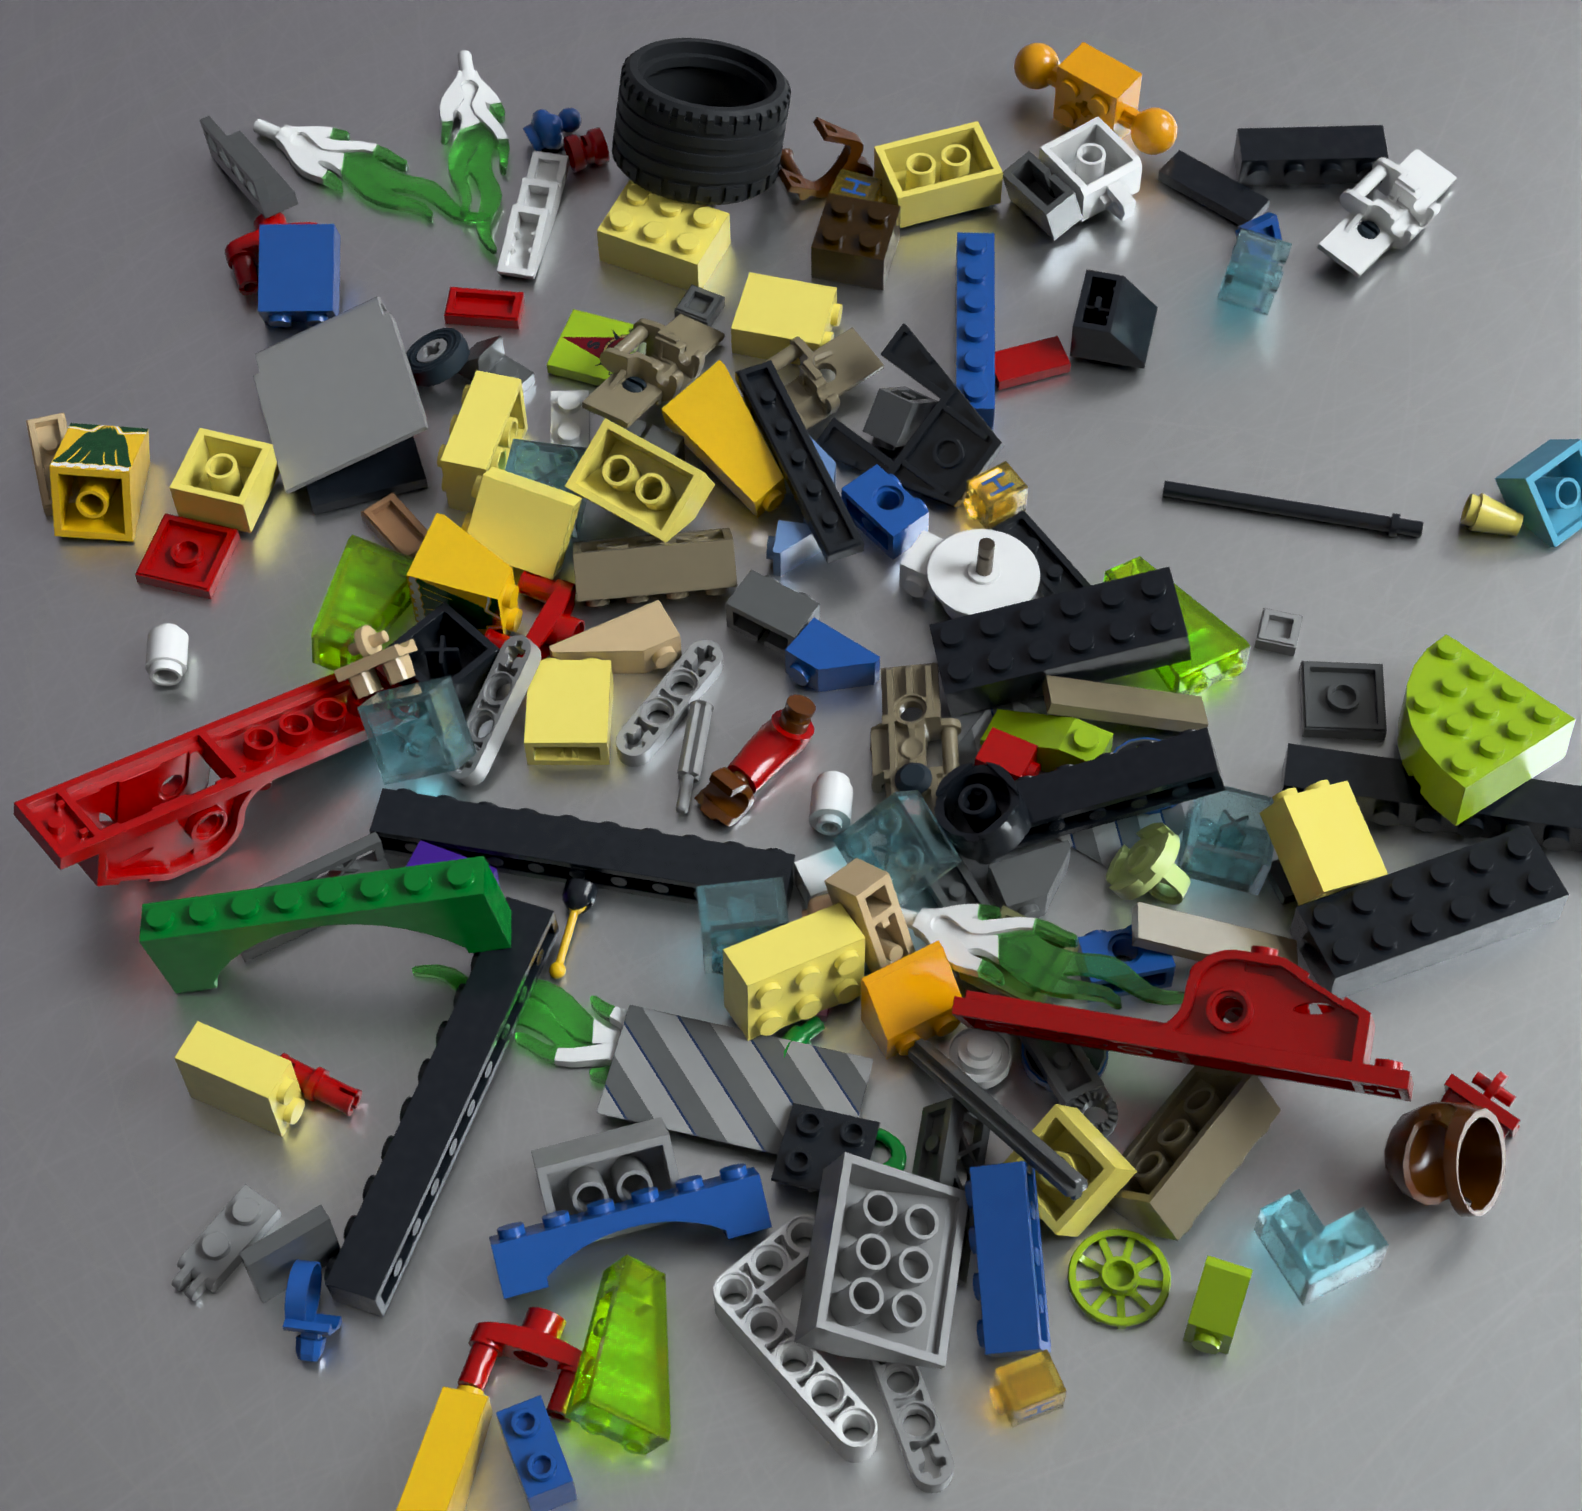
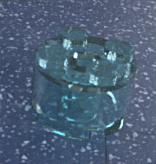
[1217,228,1292,315]

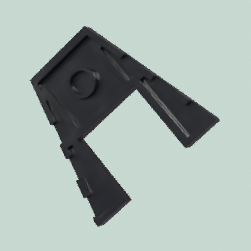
[816,323,1004,509]

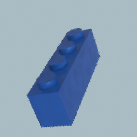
[965,1161,1052,1358]

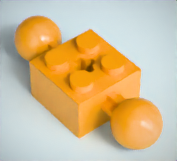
[1014,42,1178,155]

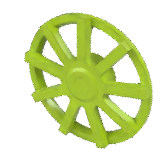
[1067,1229,1171,1329]

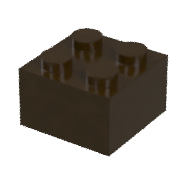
[811,193,901,290]

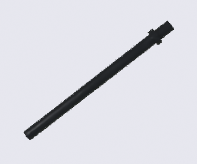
[1162,481,1423,537]

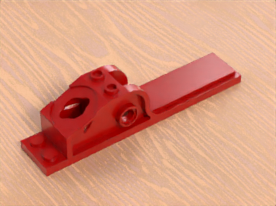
[13,666,422,886]
[951,946,1414,1102]

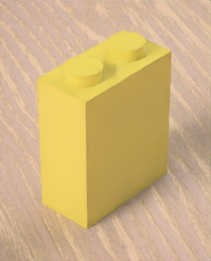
[731,272,843,365]
[462,467,583,580]
[524,658,614,765]
[1260,780,1388,906]
[174,1021,305,1137]

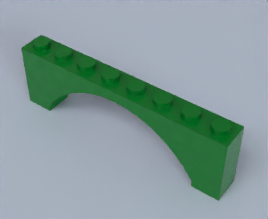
[139,856,511,994]

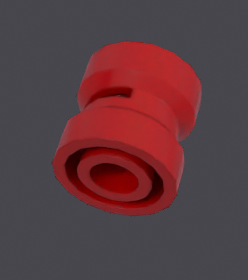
[563,127,610,172]

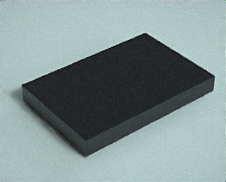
[306,436,428,515]

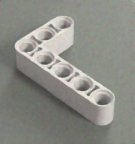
[713,1214,878,1463]

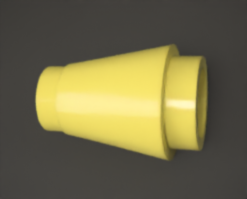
[1460,493,1524,537]

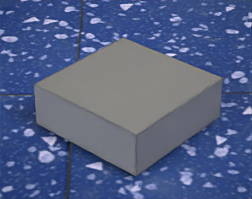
[1254,608,1303,656]

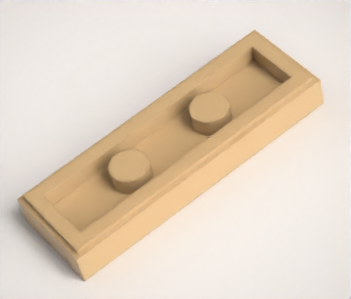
[26,412,80,517]

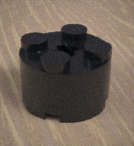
[934,762,1031,865]

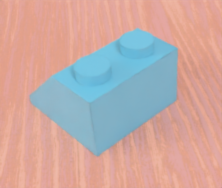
[1495,439,1582,547]

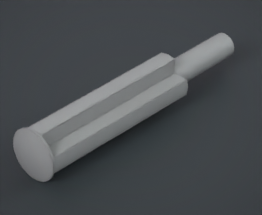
[676,700,714,814]

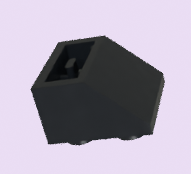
[1070,269,1158,369]

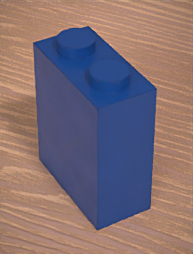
[258,224,340,328]

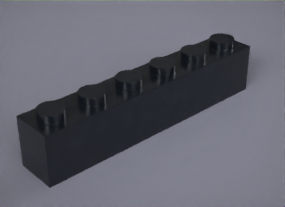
[1013,727,1226,850]

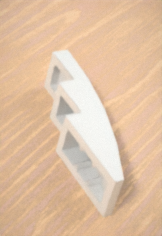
[497,151,570,280]

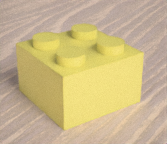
[170,428,280,533]
[1003,1104,1137,1237]

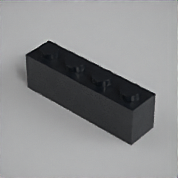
[1233,125,1388,186]

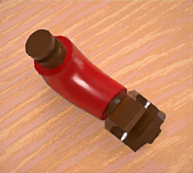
[694,694,816,827]

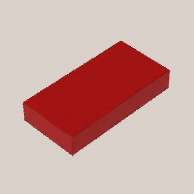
[444,287,525,329]
[995,336,1071,390]

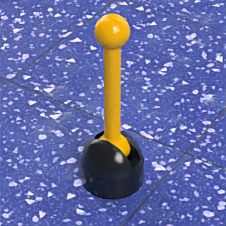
[549,878,598,979]

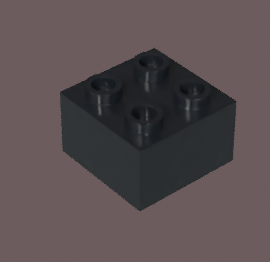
[385,602,500,725]

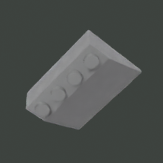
[794,1152,968,1369]

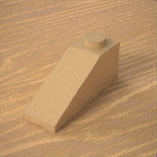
[549,600,682,674]
[824,858,916,973]

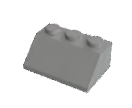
[531,1117,680,1243]

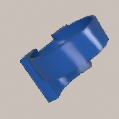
[282,1259,342,1362]

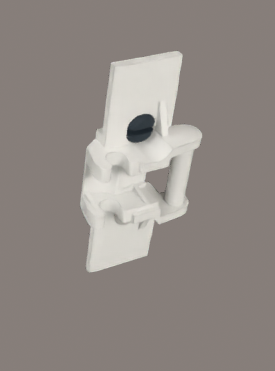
[1317,148,1457,278]

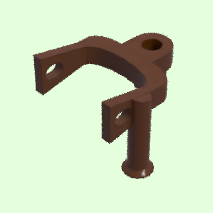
[777,117,874,200]

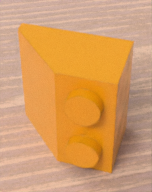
[861,940,962,1060]

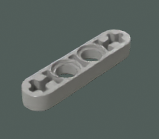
[447,635,541,787]
[616,640,723,767]
[868,1359,954,1493]

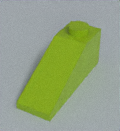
[980,709,1114,772]

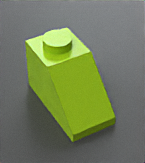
[1183,1255,1253,1355]

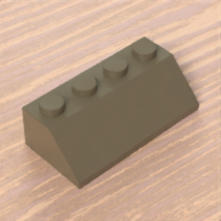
[573,528,737,607]
[1107,1065,1281,1241]

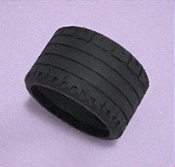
[612,38,791,205]

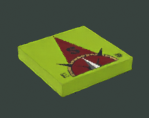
[547,309,640,386]

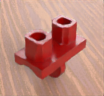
[1441,1071,1520,1139]

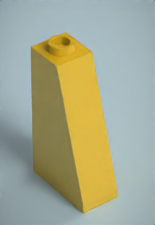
[662,360,787,518]
[396,1385,493,1511]

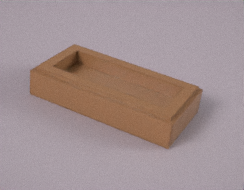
[361,492,428,569]

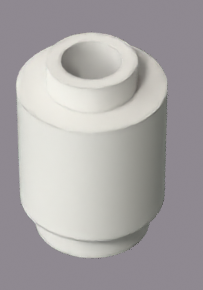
[145,623,189,686]
[809,771,853,836]

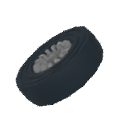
[406,328,470,387]

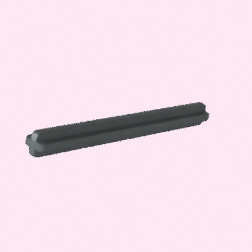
[908,1038,1088,1200]

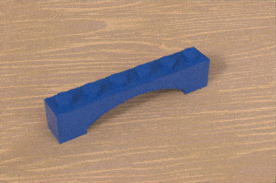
[955,233,995,431]
[489,1163,772,1299]

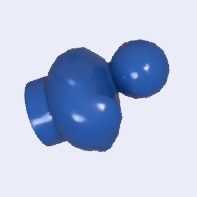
[523,108,582,152]

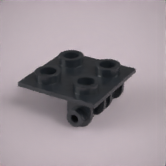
[771,1103,880,1193]

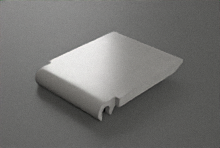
[253,296,428,494]

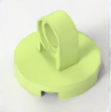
[1106,823,1191,905]

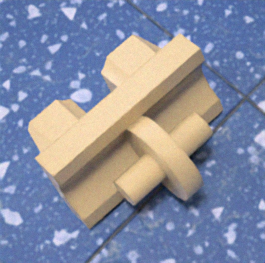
[334,625,418,699]

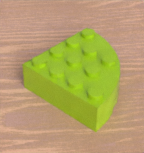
[1397,634,1576,826]

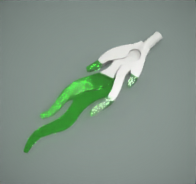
[439,51,510,254]
[253,119,490,224]
[901,904,1185,1010]
[412,964,628,1084]

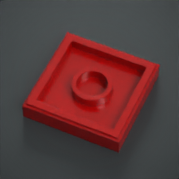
[135,513,240,599]

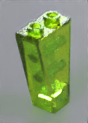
[311,534,414,671]
[1104,556,1251,695]
[565,1254,671,1456]

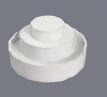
[947,1027,1012,1089]

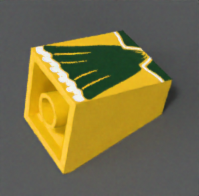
[49,423,150,542]
[406,513,523,636]

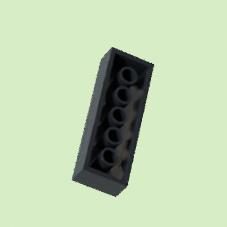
[929,567,1192,717]
[1290,825,1569,998]

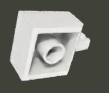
[1039,117,1143,222]

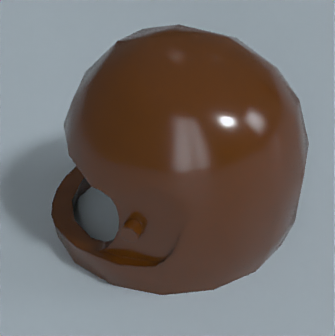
[1384,1102,1506,1217]

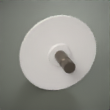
[927,529,1040,619]

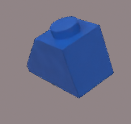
[785,618,880,692]

